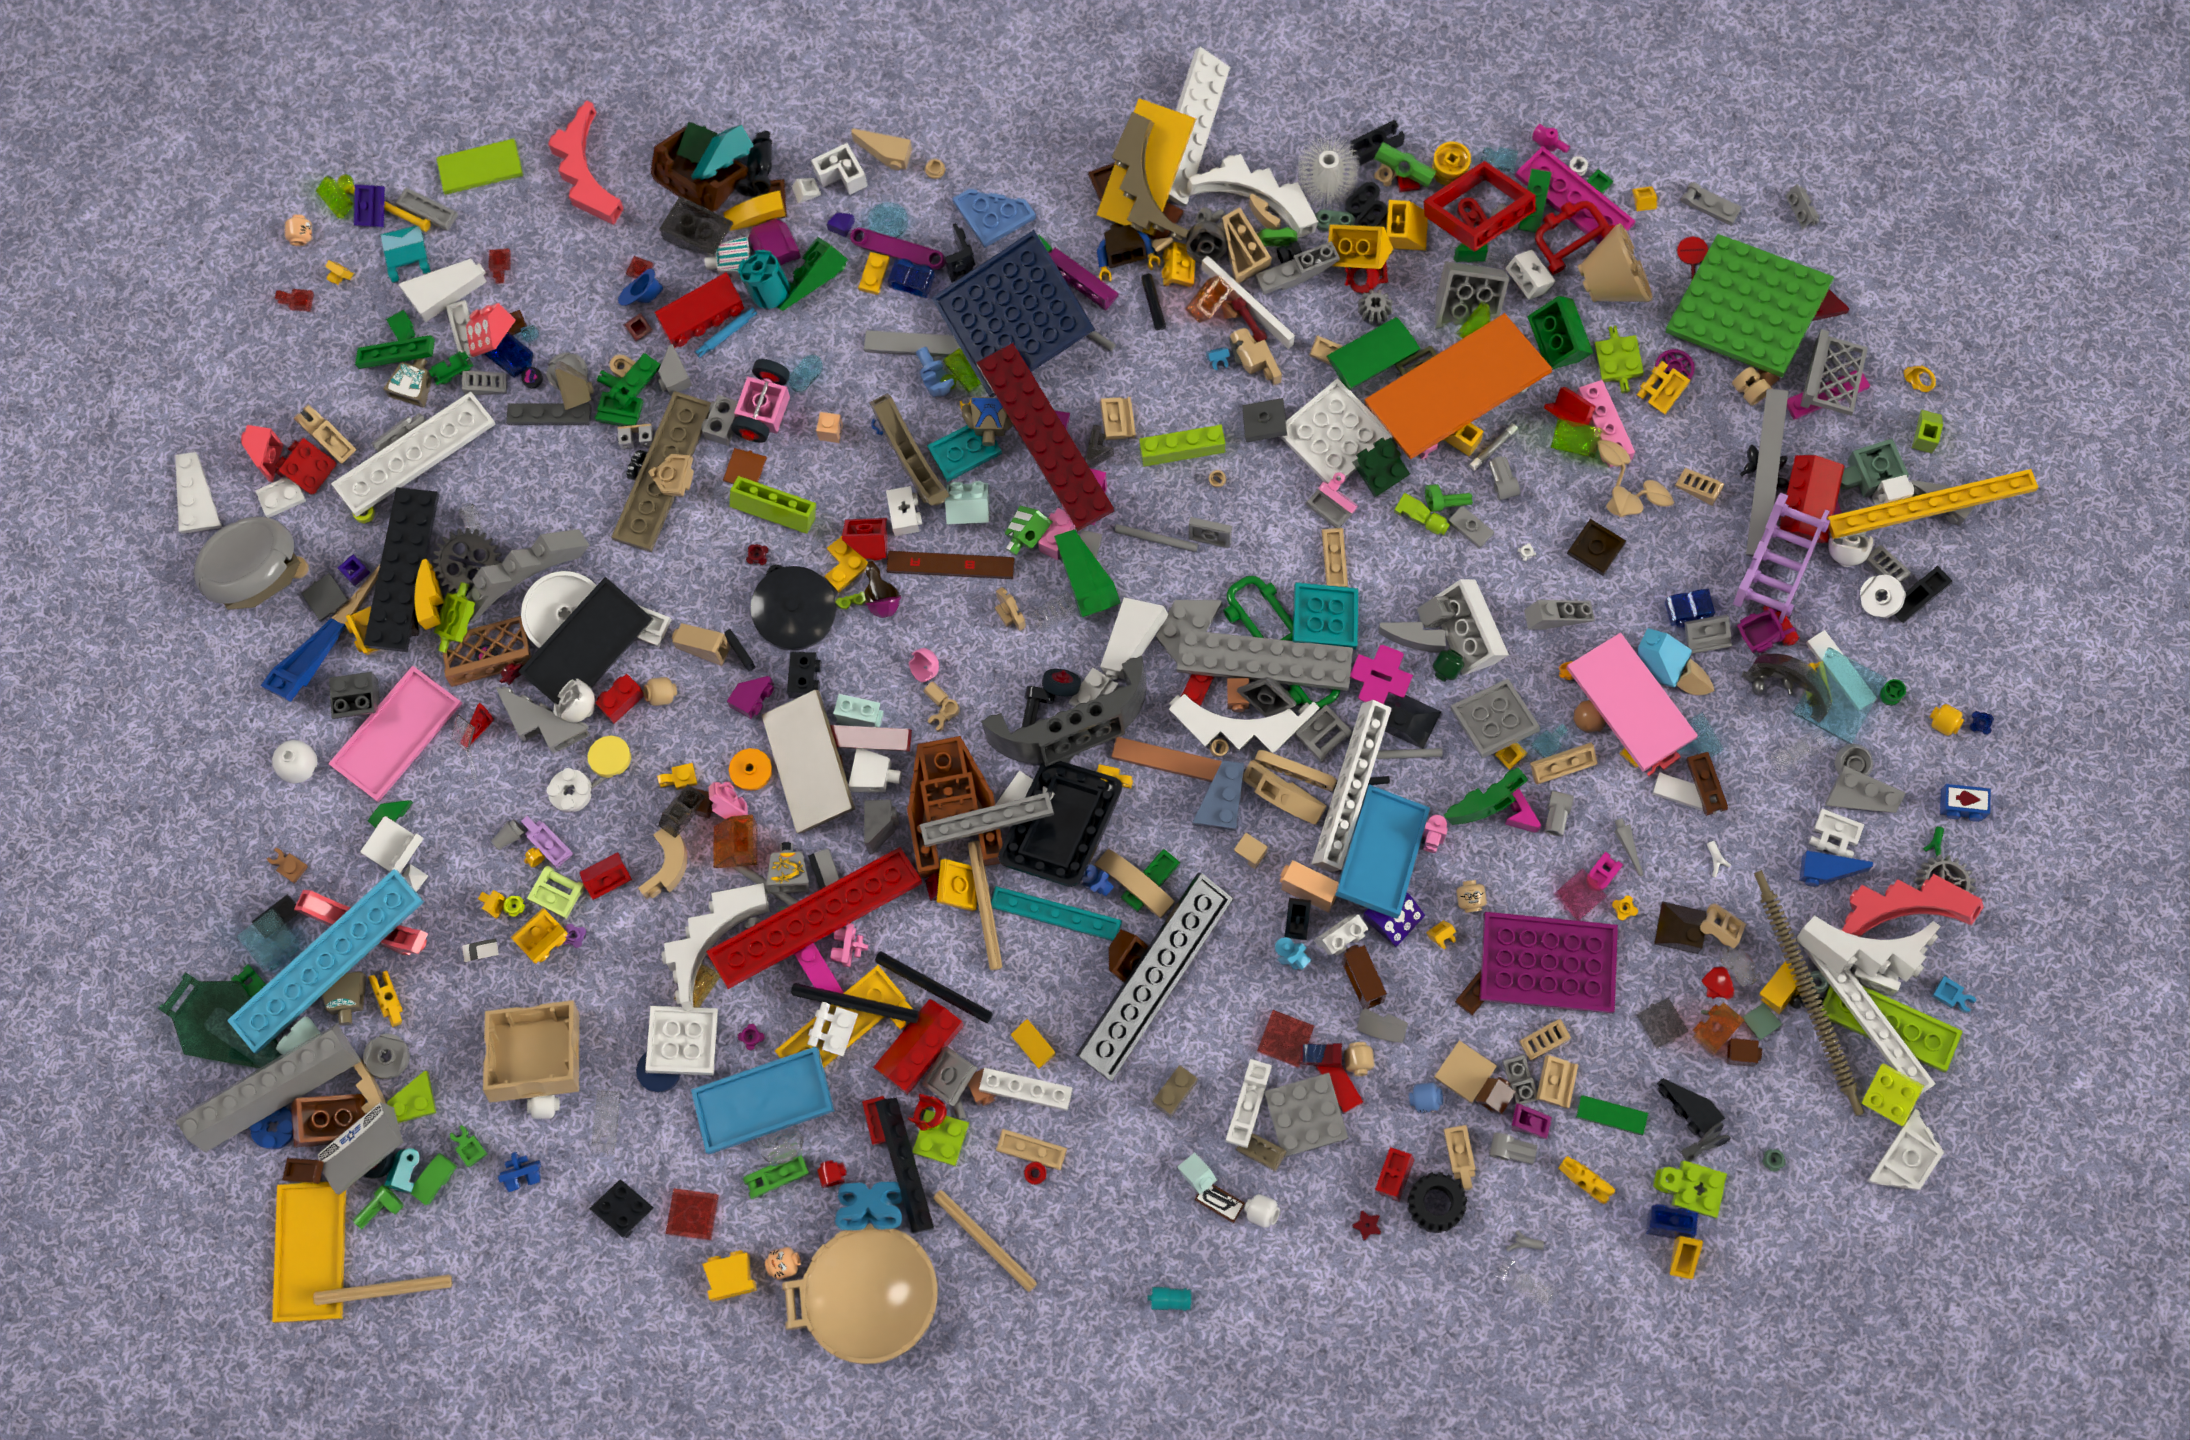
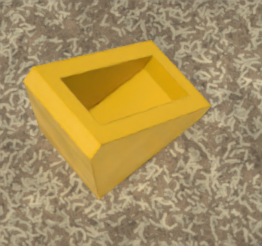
[1669,1236,1703,1280]

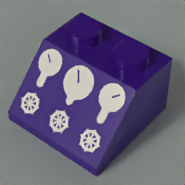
[1363,892,1425,947]

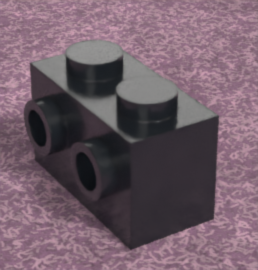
[787,651,822,699]

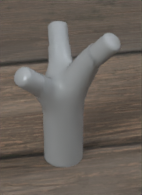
[1506,1231,1544,1251]

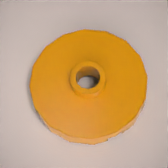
[729,748,772,791]

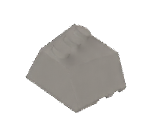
[1435,261,1510,328]

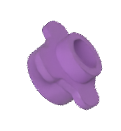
[563,924,586,948]

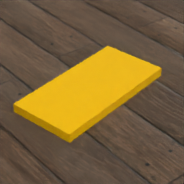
[1096,98,1196,236]
[272,1182,346,1323]

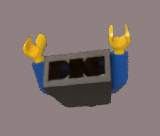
[1097,223,1161,282]

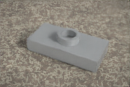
[1448,506,1494,549]

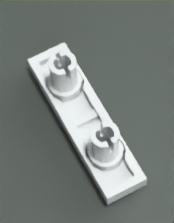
[979,1068,1073,1111]

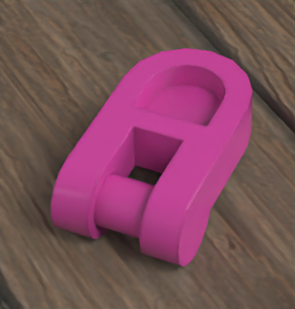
[1587,851,1624,891]

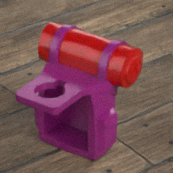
[1737,600,1800,654]

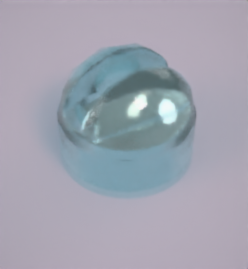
[521,325,539,343]

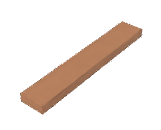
[1111,737,1222,782]

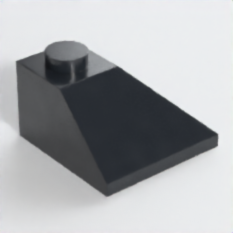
[1385,695,1441,749]

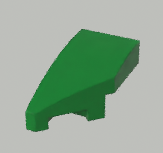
[386,309,416,341]
[368,800,413,828]

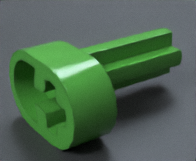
[1425,484,1473,512]
[353,1184,404,1229]

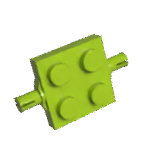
[1594,325,1644,393]
[434,582,475,653]

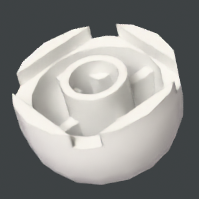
[1828,532,1873,567]
[553,679,595,723]
[272,740,317,784]

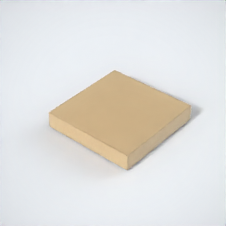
[1434,1040,1497,1104]

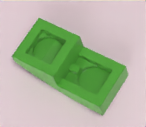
[410,1153,457,1205]

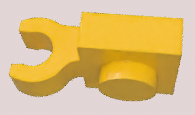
[657,763,698,790]
[1097,764,1133,789]

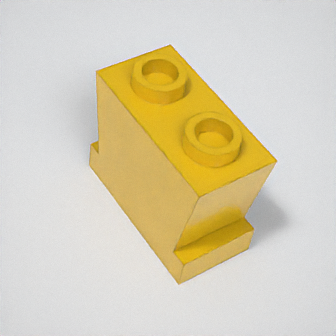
[702,1250,757,1302]

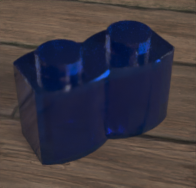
[887,259,935,298]
[1665,589,1715,628]

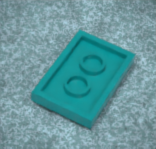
[927,425,1002,482]

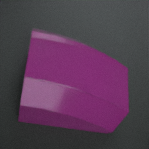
[748,218,801,266]

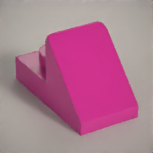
[1505,788,1541,833]

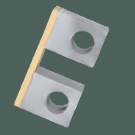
[618,424,654,450]

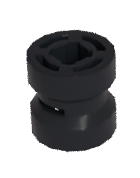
[1276,241,1302,264]

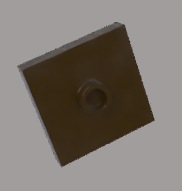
[1567,519,1626,576]

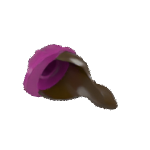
[864,561,902,618]

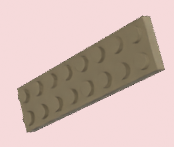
[611,391,711,553]

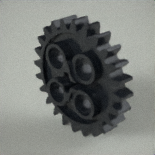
[432,528,502,596]

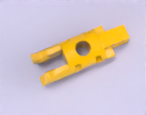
[368,970,403,1027]
[1558,1156,1616,1204]

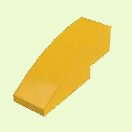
[723,191,785,231]
[415,559,444,630]

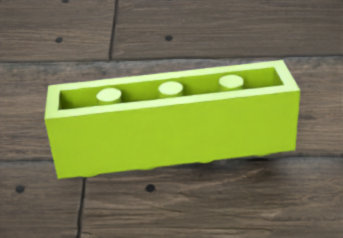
[1139,424,1226,467]
[729,476,816,534]

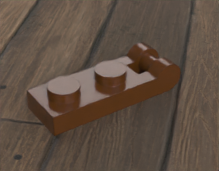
[1686,752,1728,816]

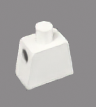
[848,749,902,792]

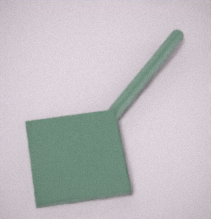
[1701,1002,1782,1040]

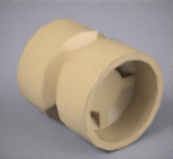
[1732,366,1772,406]

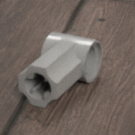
[1488,456,1520,500]
[1544,790,1574,836]
[1489,1133,1537,1165]

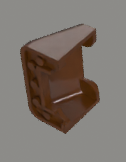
[651,126,748,216]

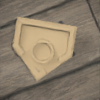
[648,454,694,497]
[995,587,1026,631]

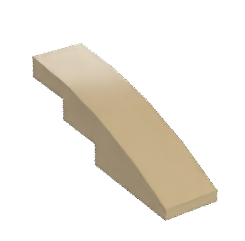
[353,1059,386,1114]

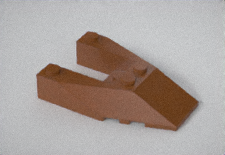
[907,736,1003,879]

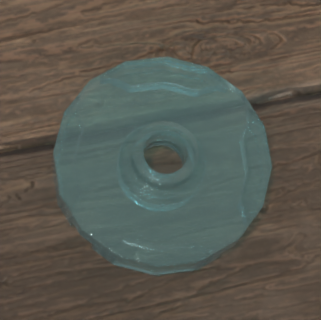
[868,202,908,238]

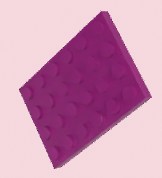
[1479,912,1618,1014]

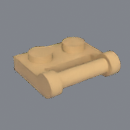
[1700,904,1746,949]

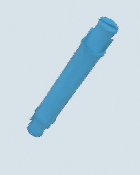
[694,307,757,358]

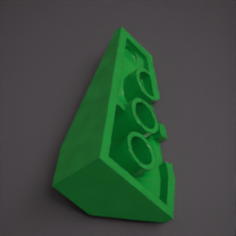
[777,237,848,311]

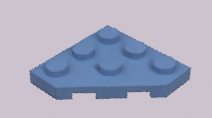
[952,189,1036,248]

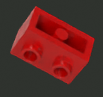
[595,673,644,724]

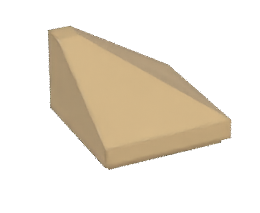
[1151,237,1174,254]

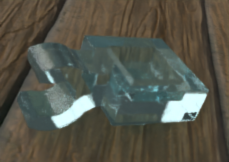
[1531,724,1568,758]

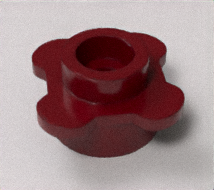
[746,544,769,566]

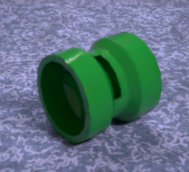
[1879,679,1906,706]

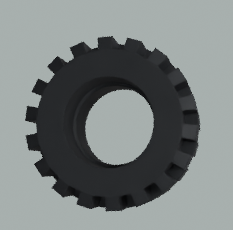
[1407,1172,1467,1233]

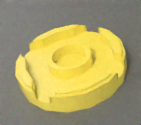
[587,735,631,778]

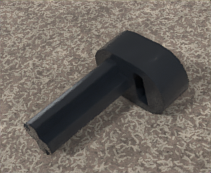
[1022,686,1055,727]

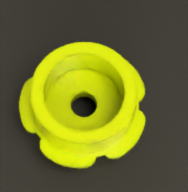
[503,896,525,917]

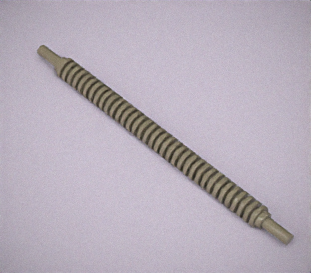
[1754,870,1864,1116]

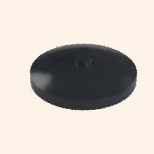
[751,566,836,650]

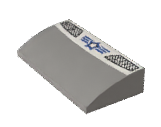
[317,1102,403,1195]

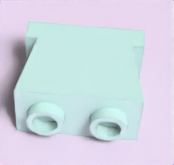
[833,694,884,727]

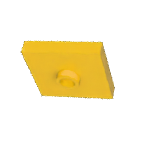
[937,859,977,911]

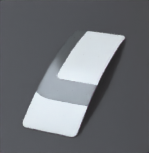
[462,938,499,962]

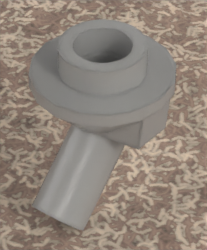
[1197,207,1225,223]

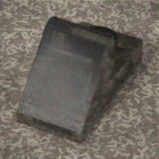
[1085,424,1114,469]

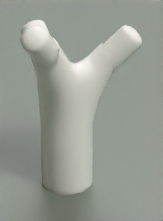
[1707,841,1731,877]

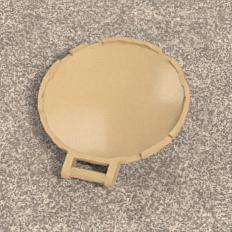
[782,1224,938,1364]

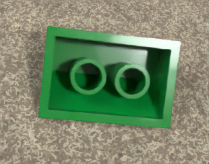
[1527,296,1593,370]

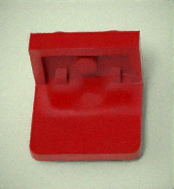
[275,438,336,495]

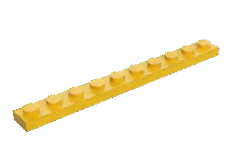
[1827,469,2039,539]

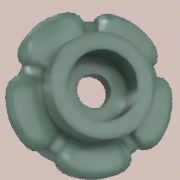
[1762,1149,1786,1172]

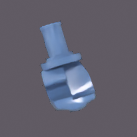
[916,347,955,397]

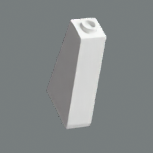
[399,259,487,322]
[1100,597,1168,680]

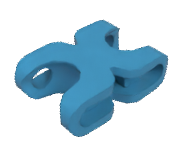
[835,1182,903,1230]

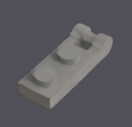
[1681,182,1742,226]

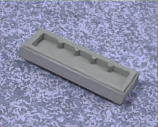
[395,188,458,231]

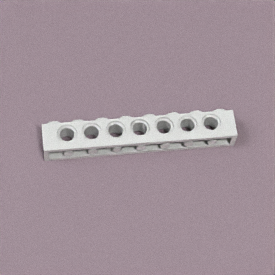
[1312,700,1392,872]

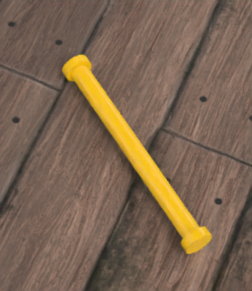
[343,181,431,232]

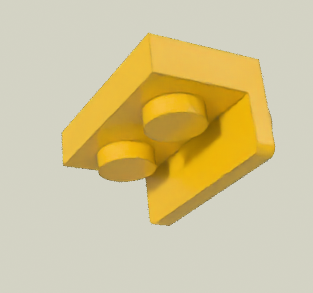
[1162,241,1195,287]
[345,606,380,655]

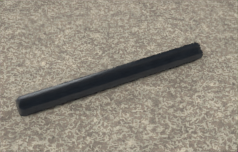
[875,951,993,1023]
[791,983,920,1023]

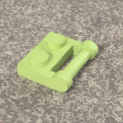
[527,866,585,919]

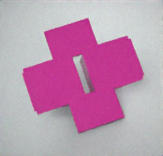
[1350,645,1413,704]

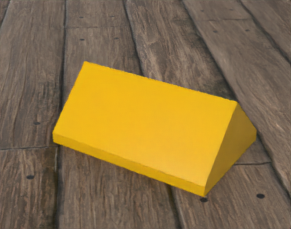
[1328,224,1393,269]

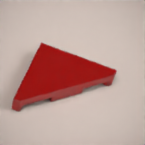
[461,703,494,748]

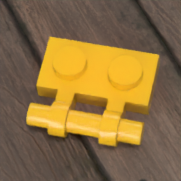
[1636,361,1691,415]

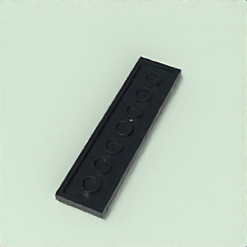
[364,487,439,652]

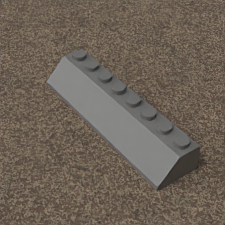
[175,1024,361,1152]

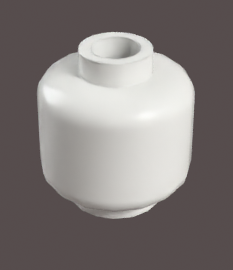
[527,1095,560,1119]
[1244,1194,1280,1228]

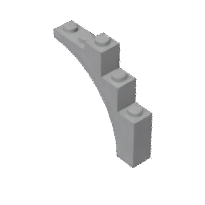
[466,529,589,622]

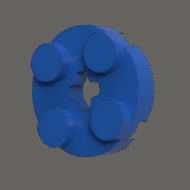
[249,1107,293,1150]

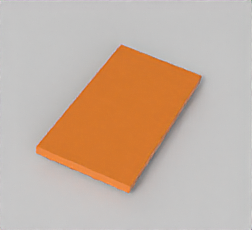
[1364,313,1552,460]

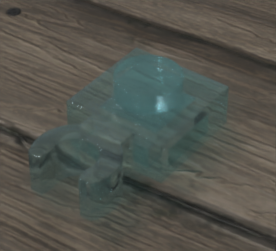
[1481,147,1518,173]

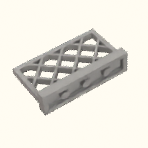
[1800,329,1868,416]

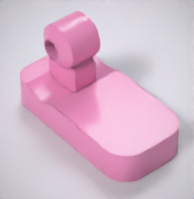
[1318,472,1358,513]

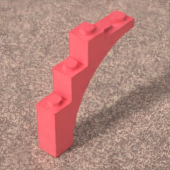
[548,100,624,225]
[1839,874,1984,937]
[294,890,428,956]

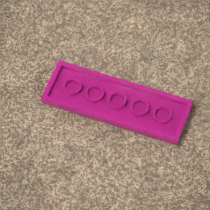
[1515,146,1635,244]

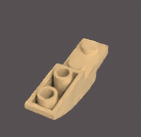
[1243,760,1327,825]

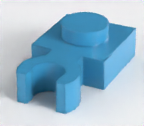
[1932,976,1977,1013]

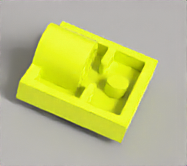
[1861,1063,1924,1126]

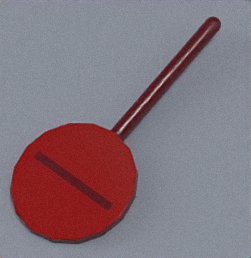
[1677,236,1708,280]

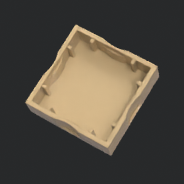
[483,1000,579,1103]

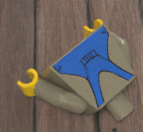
[960,397,1013,446]

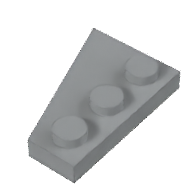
[1825,765,1906,813]

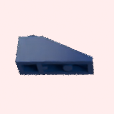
[1799,851,1873,887]

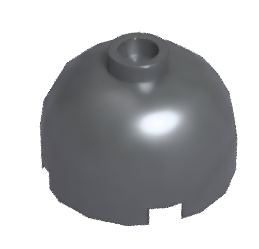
[1186,221,1226,263]

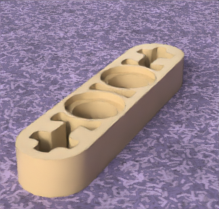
[1254,750,1337,791]

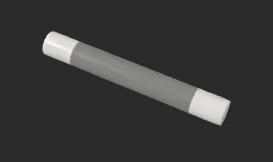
[1469,423,1518,471]

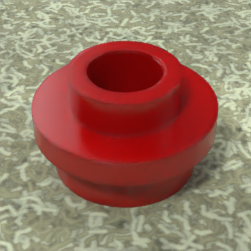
[1024,1162,1047,1185]

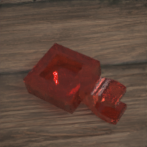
[489,249,511,284]
[275,288,314,312]

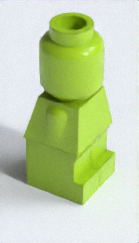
[1394,492,1450,535]

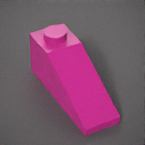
[794,943,844,994]

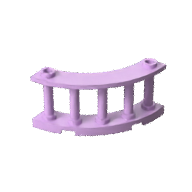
[1733,493,1830,623]

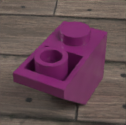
[727,676,774,719]

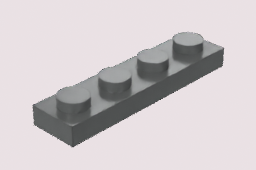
[506,403,591,425]

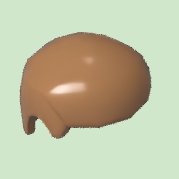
[1573,700,1607,733]

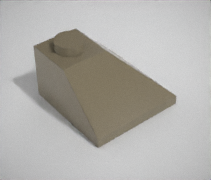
[555,361,594,410]

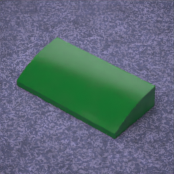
[1326,317,1420,390]

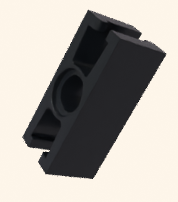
[1350,119,1405,166]

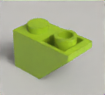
[1911,409,1943,453]

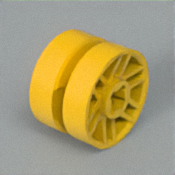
[1432,141,1471,186]

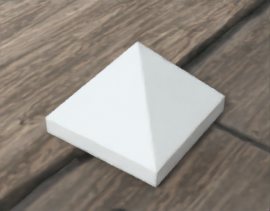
[402,864,428,892]

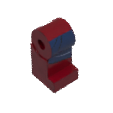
[1299,1043,1342,1067]

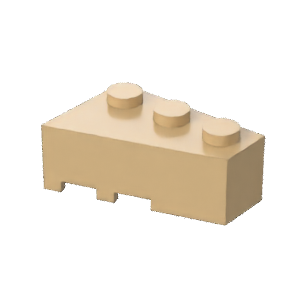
[1222,207,1272,284]

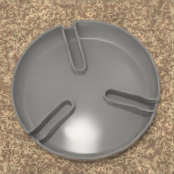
[194,517,294,604]

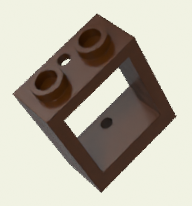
[1342,945,1387,1009]

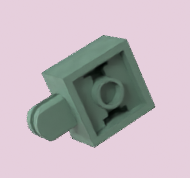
[1840,438,1909,498]

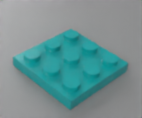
[1292,582,1359,650]

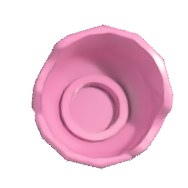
[909,648,939,683]

